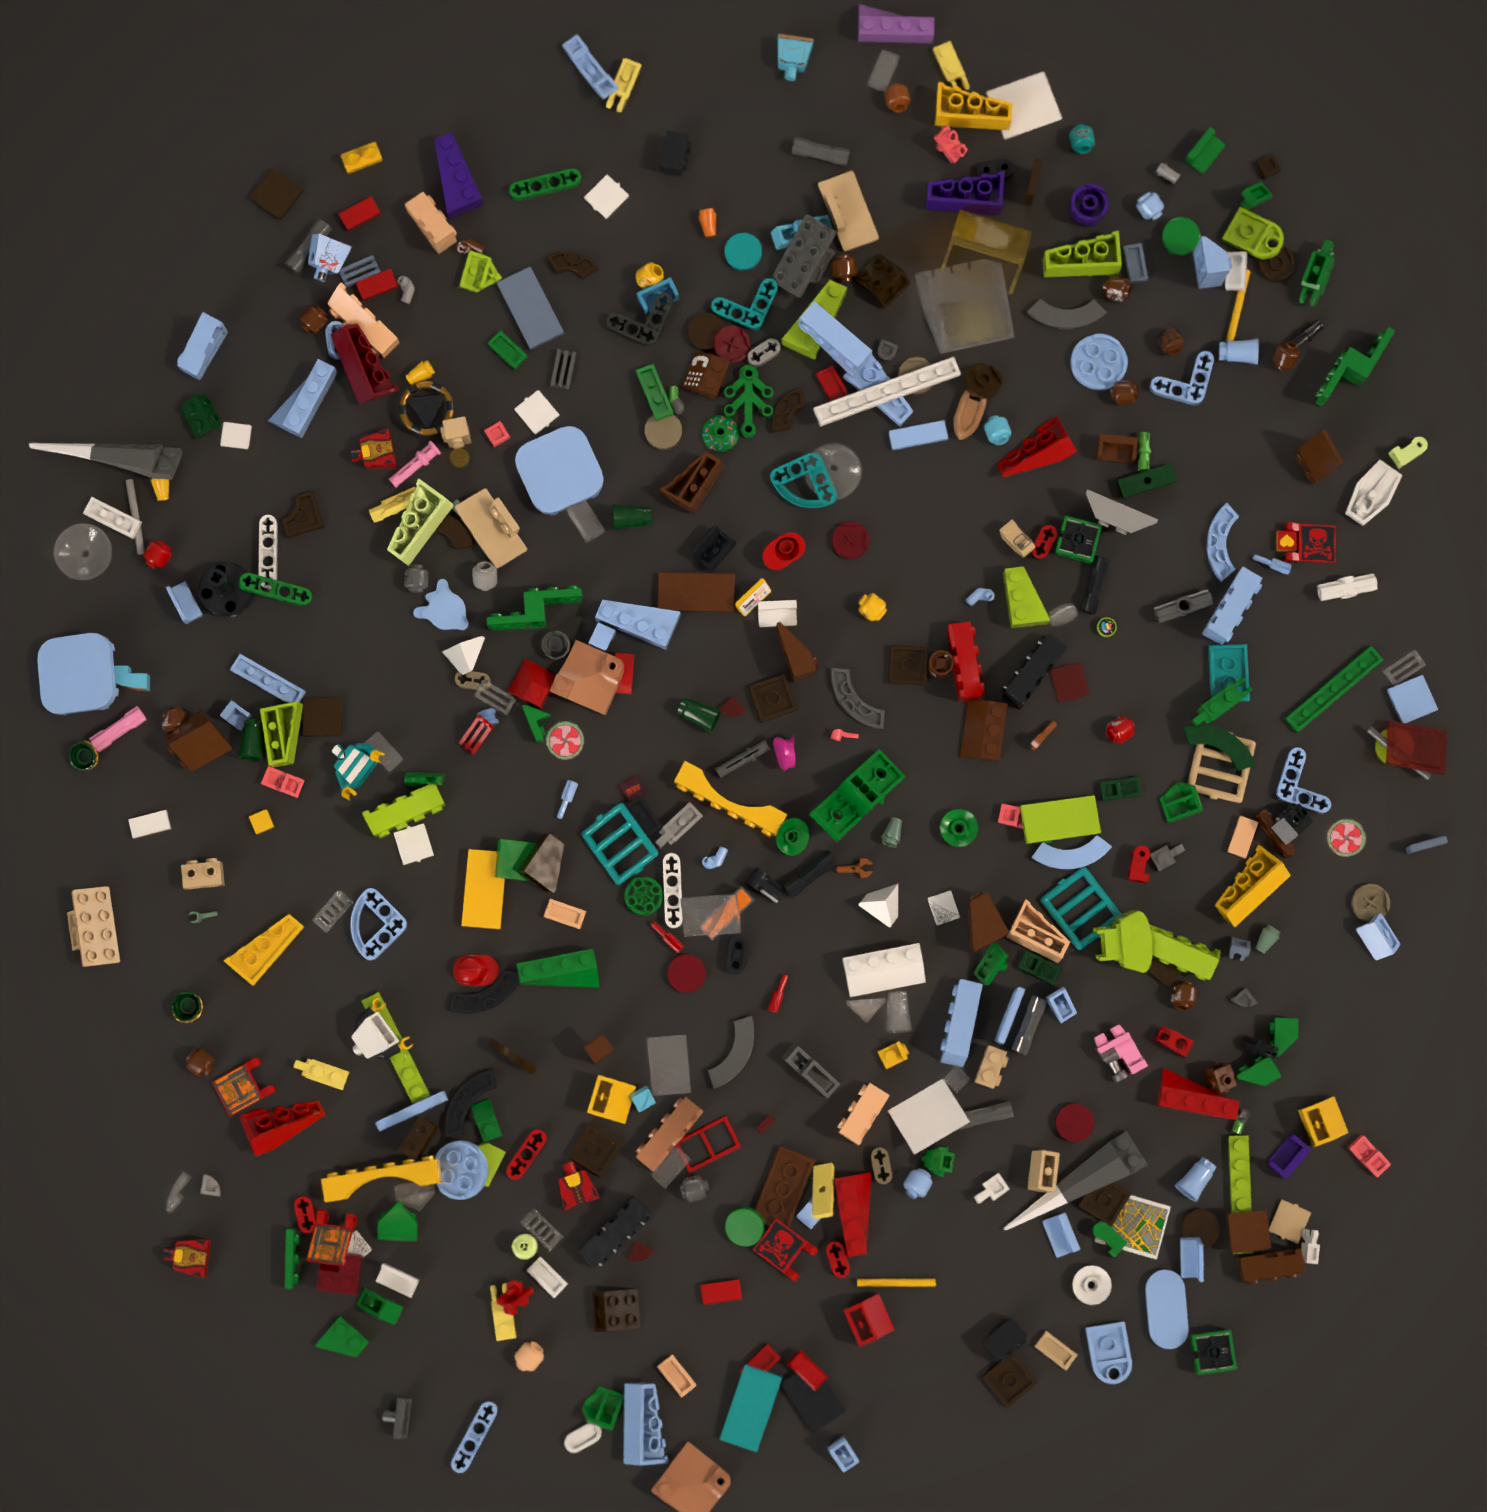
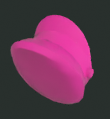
[773,735,795,771]

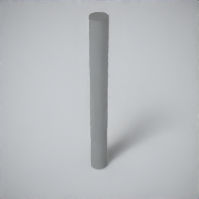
[126,479,145,555]

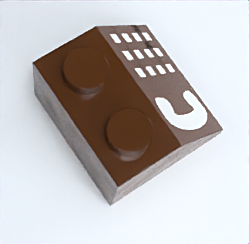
[681,352,730,401]

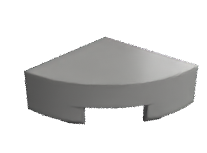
[200,1174,221,1197]

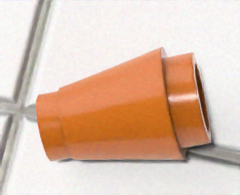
[698,208,716,237]

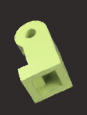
[1388,437,1428,469]

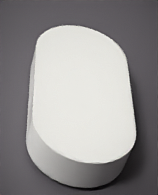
[565,1423,602,1453]

